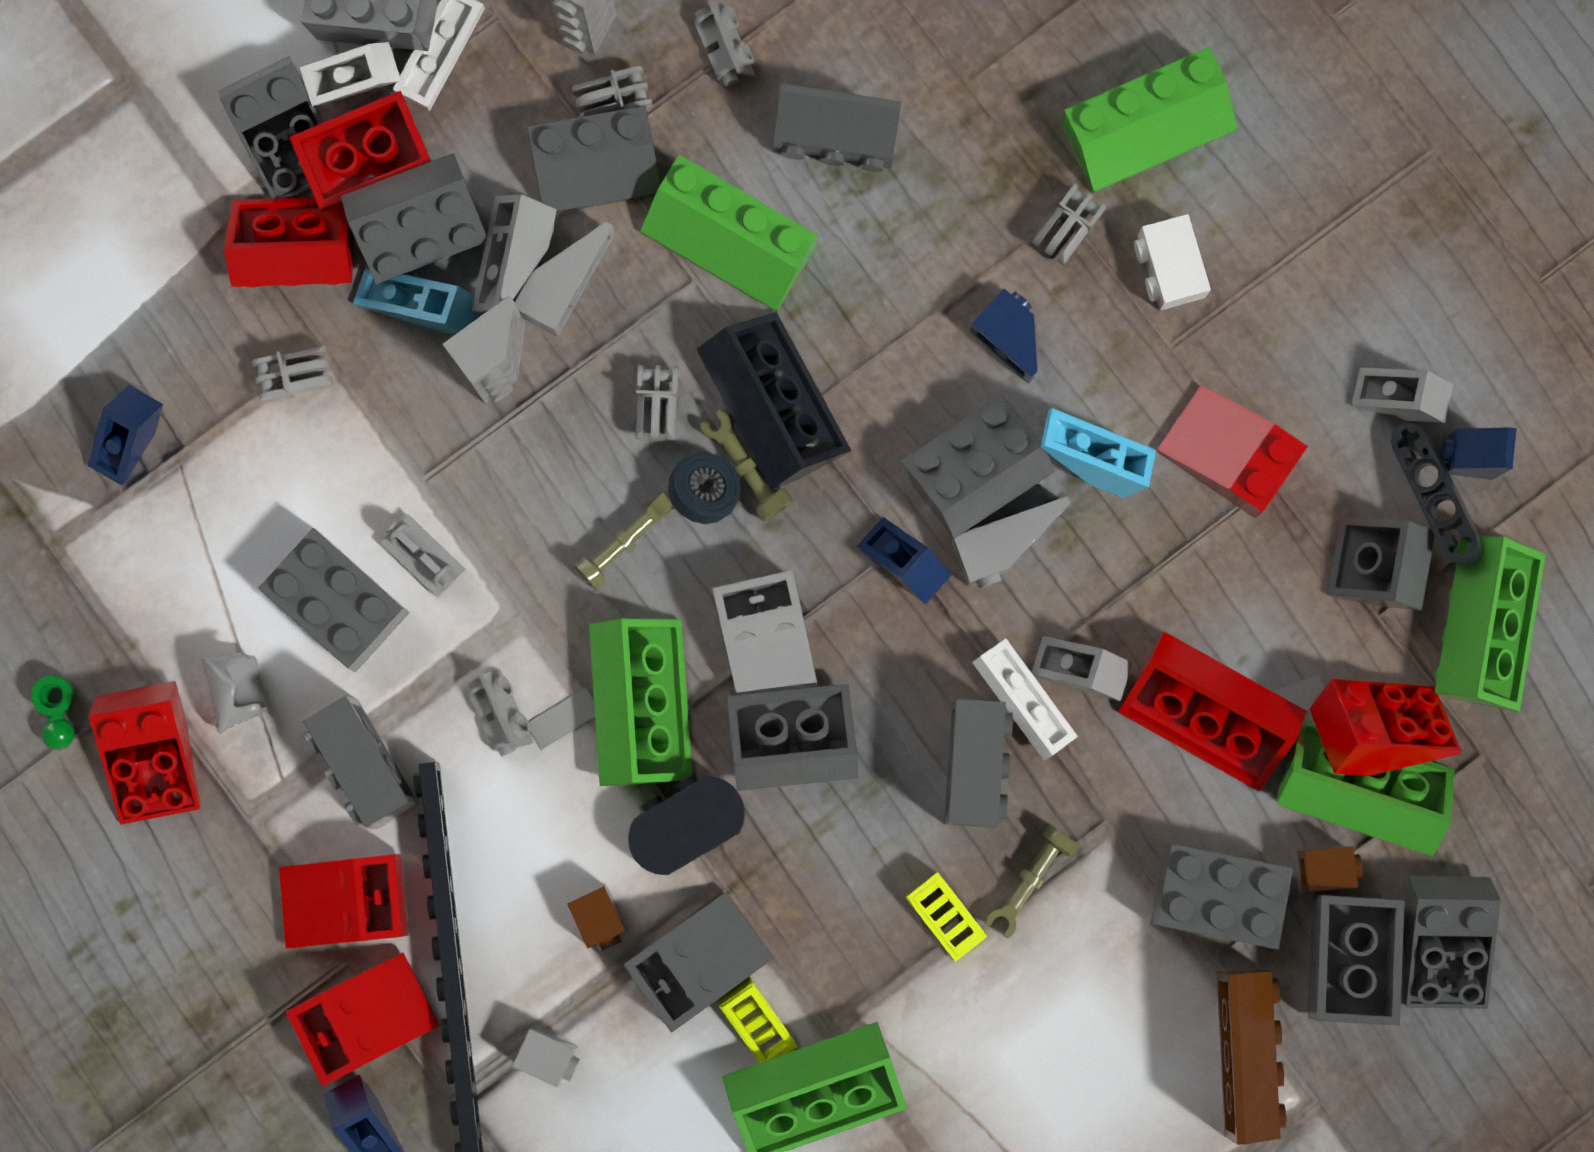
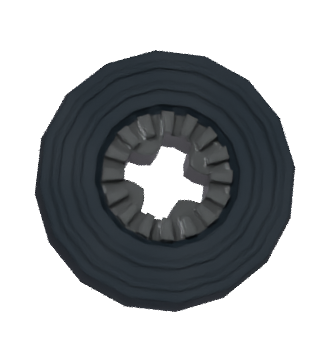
[668,452,741,524]

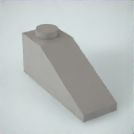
[471,194,557,314]
[513,222,615,337]
[951,496,1070,589]

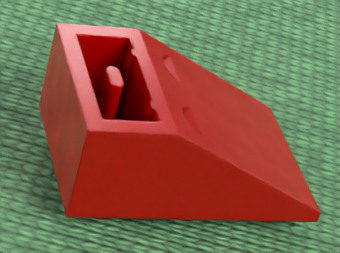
[1309,678,1461,776]
[89,681,201,825]
[279,854,409,949]
[286,952,440,1087]

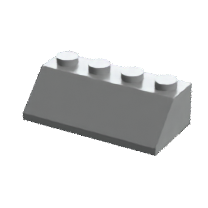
[549,0,617,55]

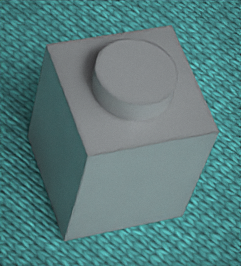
[512,1026,580,1087]

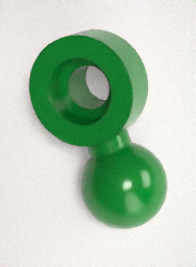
[31,675,76,750]

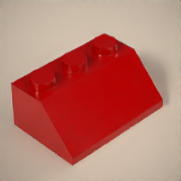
[224,197,355,288]

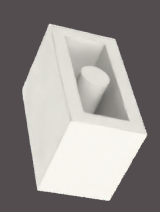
[299,42,401,106]
[1134,214,1211,311]

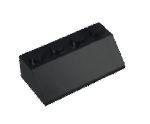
[696,312,851,490]

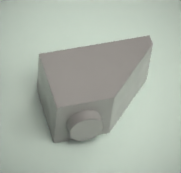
[1352,367,1453,423]
[1031,636,1133,701]

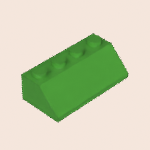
[1060,47,1237,193]
[640,154,817,312]
[1435,535,1546,712]
[589,619,692,786]
[1277,720,1455,856]
[722,1022,907,1152]

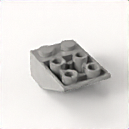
[712,570,818,695]

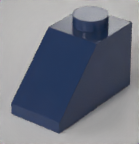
[970,289,1037,384]
[88,385,163,486]
[1440,427,1517,480]
[857,517,952,604]
[323,1075,404,1152]

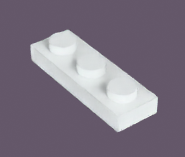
[392,0,485,111]
[972,639,1078,761]

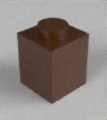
[1297,846,1363,892]
[567,886,627,952]

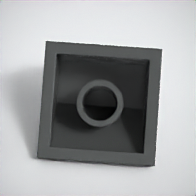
[1327,517,1435,610]

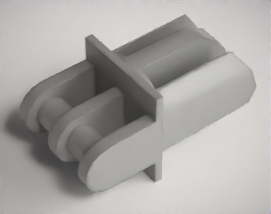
[571,66,653,117]
[1032,183,1108,266]
[252,346,333,401]
[635,365,679,440]

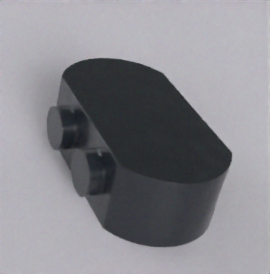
[628,774,745,875]

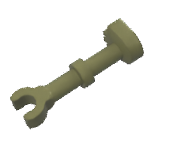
[700,409,795,522]
[573,491,675,591]
[985,824,1080,938]

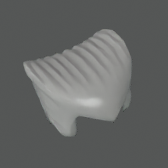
[201,653,267,733]

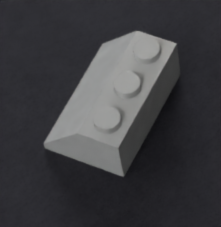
[443,295,526,404]

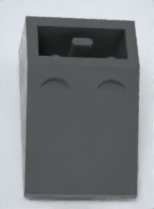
[218,56,324,199]
[1404,876,1501,1009]
[624,892,774,1033]

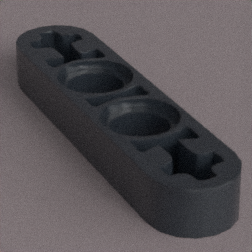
[1391,422,1484,566]

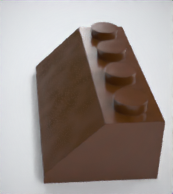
[1216,970,1287,1145]

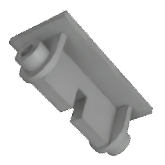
[694,0,756,86]
[380,514,466,598]
[467,670,534,757]

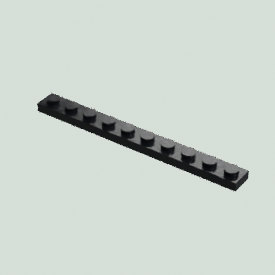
[413,762,484,1152]

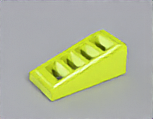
[905,872,987,962]
[717,976,798,1063]

